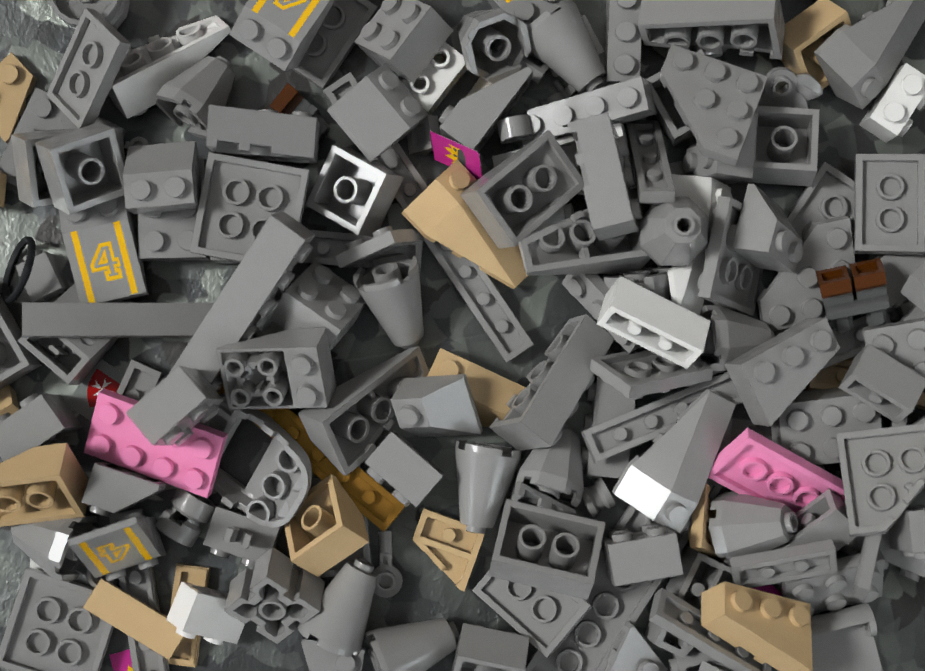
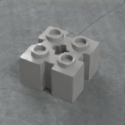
[224,547,325,644]

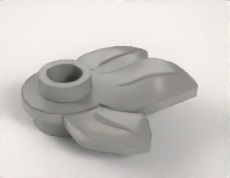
[758,67,823,109]

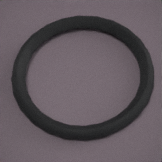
[2,236,36,304]

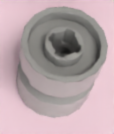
[155,488,217,547]

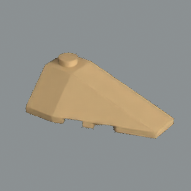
[401,159,528,289]
[427,348,526,427]

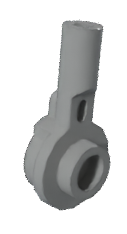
[374,530,403,598]

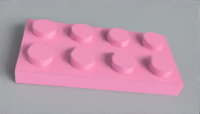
[84,389,228,498]
[708,428,845,513]

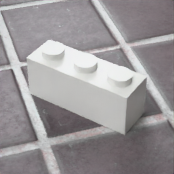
[596,276,711,369]

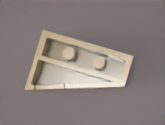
[701,581,813,671]

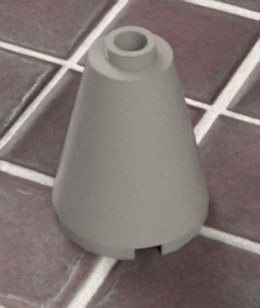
[527,0,606,93]
[353,253,424,349]
[455,440,522,534]
[298,558,378,657]
[364,618,460,671]

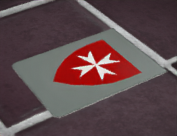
[67,359,125,421]

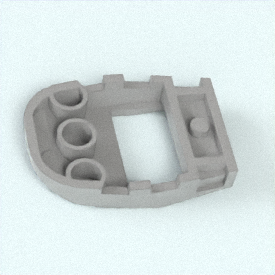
[199,393,312,528]

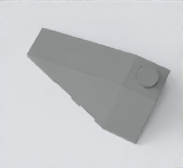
[814,0,925,109]
[518,193,651,275]
[298,345,429,476]
[612,389,736,533]

